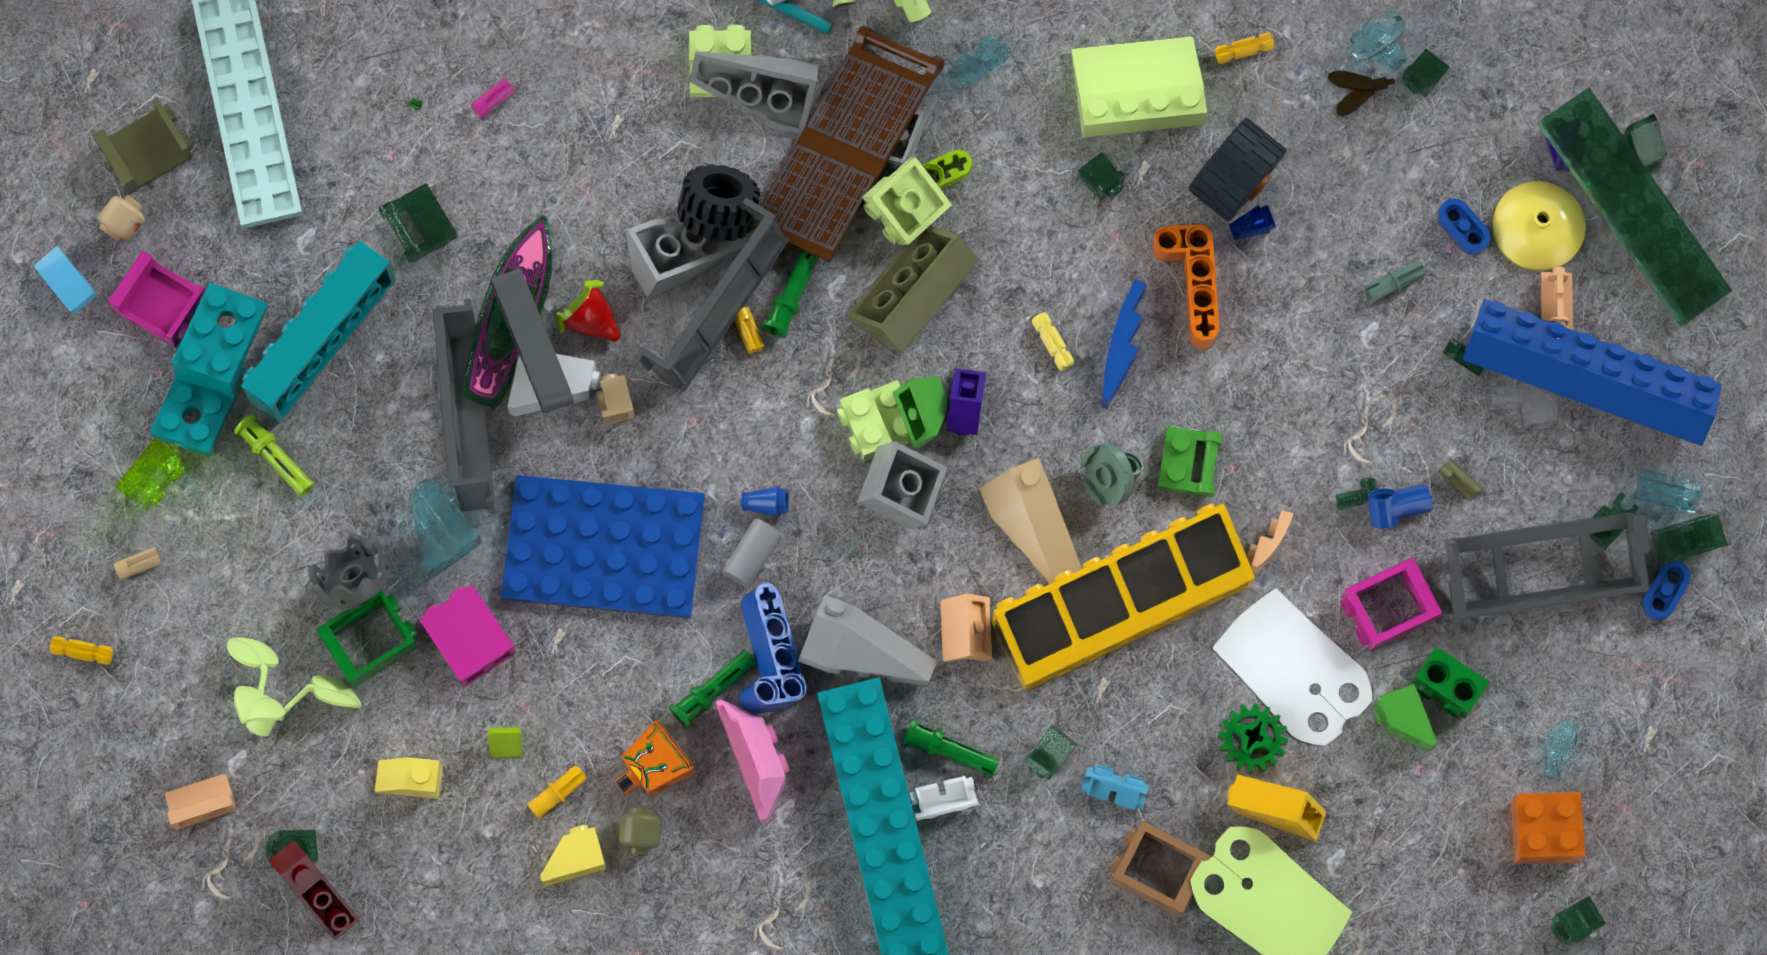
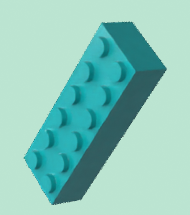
[241,240,396,424]

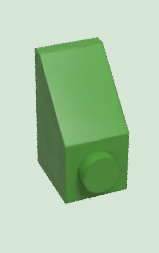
[893,376,949,449]
[1373,684,1438,751]

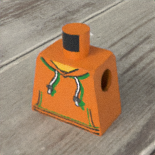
[614,719,695,797]

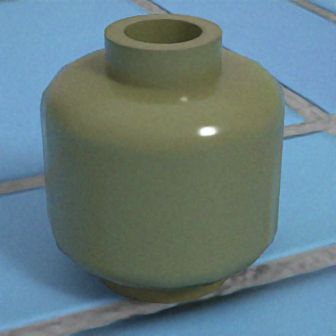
[619,808,661,855]

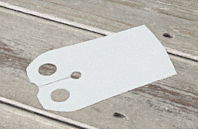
[1213,588,1372,746]

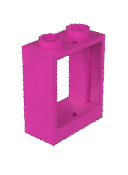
[1341,557,1442,652]

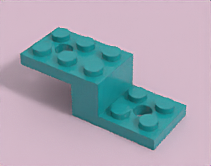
[150,282,269,457]

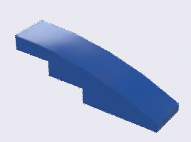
[1101,279,1147,409]

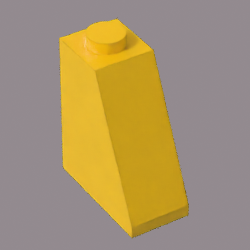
[1227,774,1326,842]

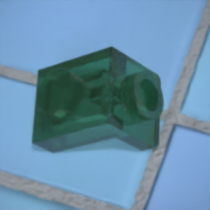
[1024,725,1078,780]

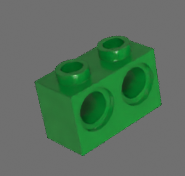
[1411,646,1490,719]

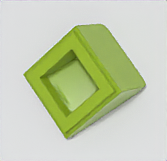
[488,727,523,758]

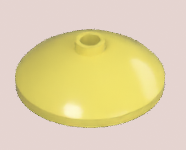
[1492,181,1586,271]

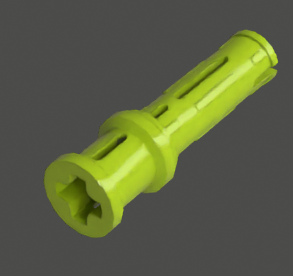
[234,413,315,497]

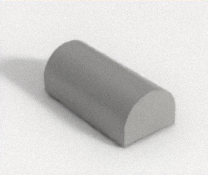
[885,109,929,171]
[721,518,782,589]

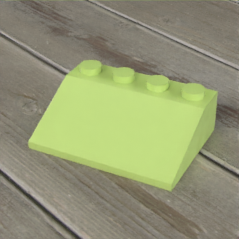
[1071,37,1207,138]

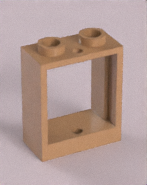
[1109,821,1211,918]

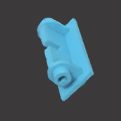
[1081,764,1149,811]

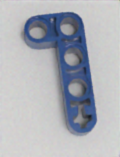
[739,583,807,714]

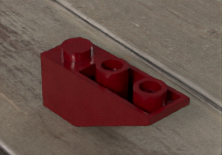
[269,840,359,941]

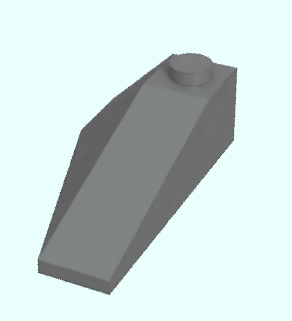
[689,51,819,135]
[626,219,755,298]
[798,595,938,686]

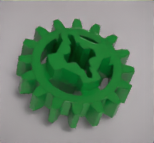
[1218,703,1288,774]

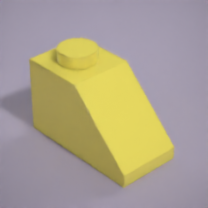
[375,757,443,799]
[540,825,606,887]

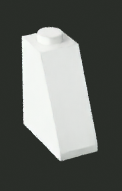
[507,354,600,416]

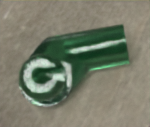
[1335,477,1379,510]

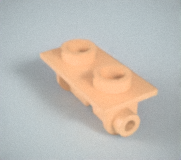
[1541,267,1573,330]

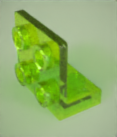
[115,438,186,511]

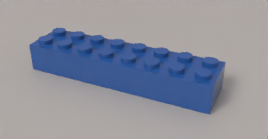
[1462,299,1722,446]

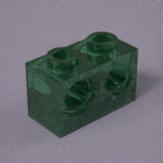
[1650,513,1728,564]

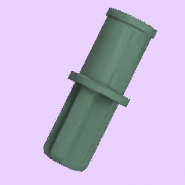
[1364,261,1426,303]

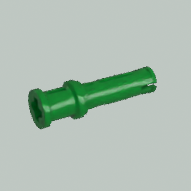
[761,251,819,338]
[668,649,757,729]
[902,718,1000,778]

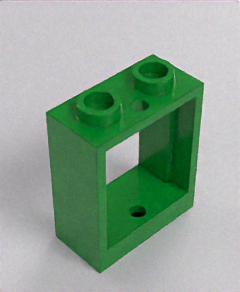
[316,590,418,688]

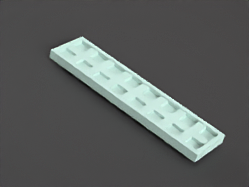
[192,0,303,229]

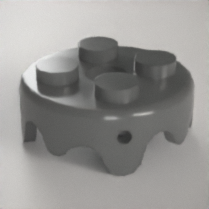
[308,534,392,610]

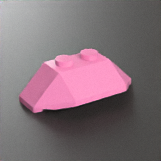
[715,700,790,826]

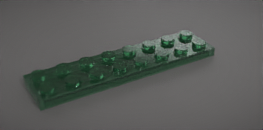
[1537,87,1732,327]

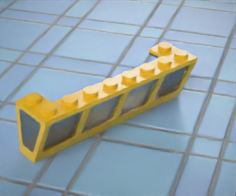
[992,503,1255,692]

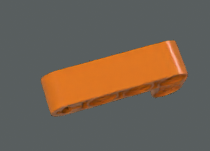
[1152,224,1219,350]

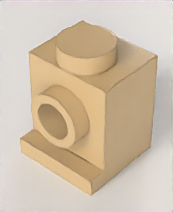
[596,373,635,426]

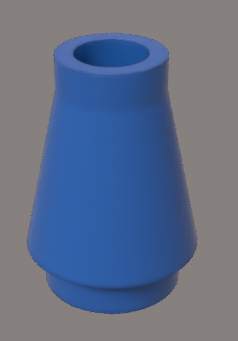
[741,486,789,517]

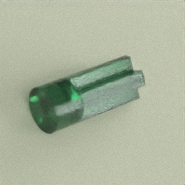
[1442,337,1484,376]

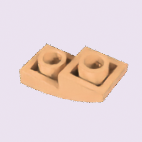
[1247,510,1293,574]

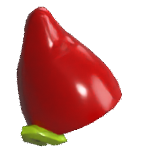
[556,280,621,342]

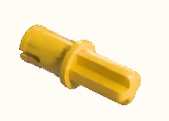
[527,766,587,820]

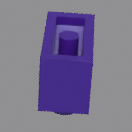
[946,368,986,436]

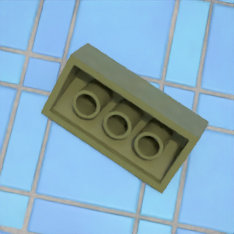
[847,225,979,353]

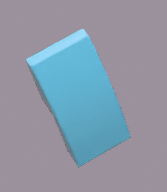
[34,246,98,315]

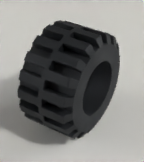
[677,164,760,242]

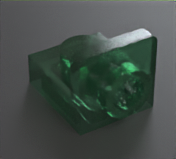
[1402,49,1450,98]
[1077,152,1126,201]
[265,830,318,868]

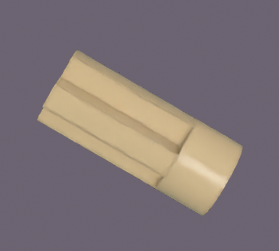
[113,547,162,581]

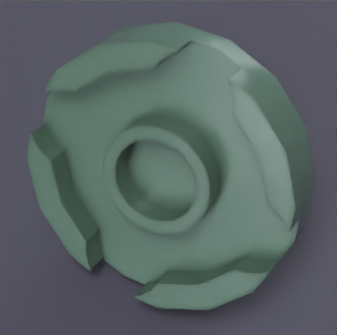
[1081,443,1143,506]

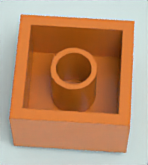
[1511,792,1585,864]

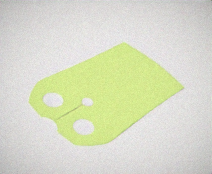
[1190,827,1352,955]

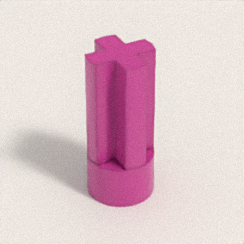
[471,78,515,119]

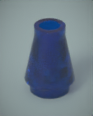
[1228,205,1276,241]

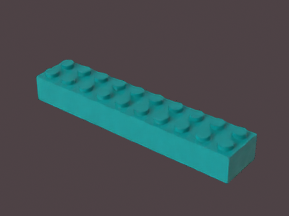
[817,677,949,955]

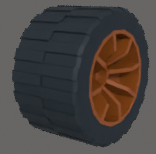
[1188,118,1287,221]

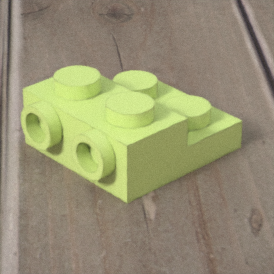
[689,25,752,97]
[862,157,952,245]
[836,380,911,462]

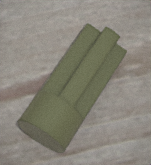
[1438,458,1483,502]

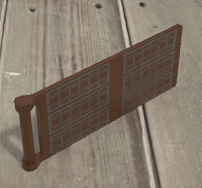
[753,25,944,262]

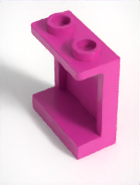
[108,251,206,348]
[419,585,517,688]

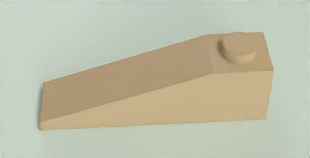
[979,458,1082,584]

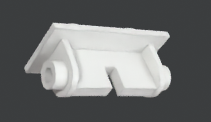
[909,775,979,821]

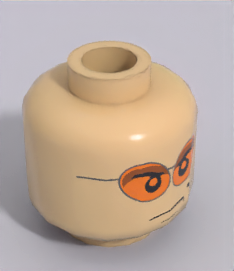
[98,195,145,242]

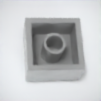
[857,441,947,529]

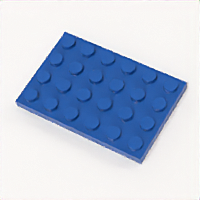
[501,475,705,619]

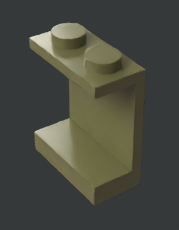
[93,98,193,195]

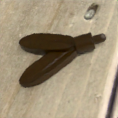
[1328,70,1395,116]

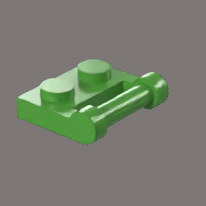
[1157,426,1223,497]

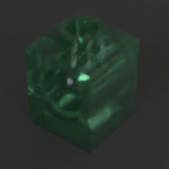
[1551,896,1606,947]

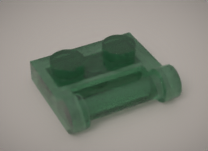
[378,183,458,262]

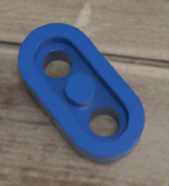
[1437,198,1490,255]
[1642,560,1691,621]

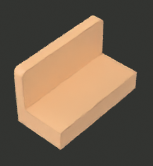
[940,593,992,662]
[165,774,237,830]

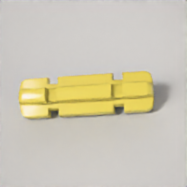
[1032,312,1074,371]

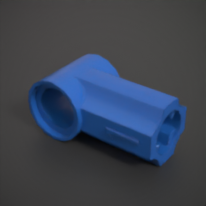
[1368,484,1433,529]

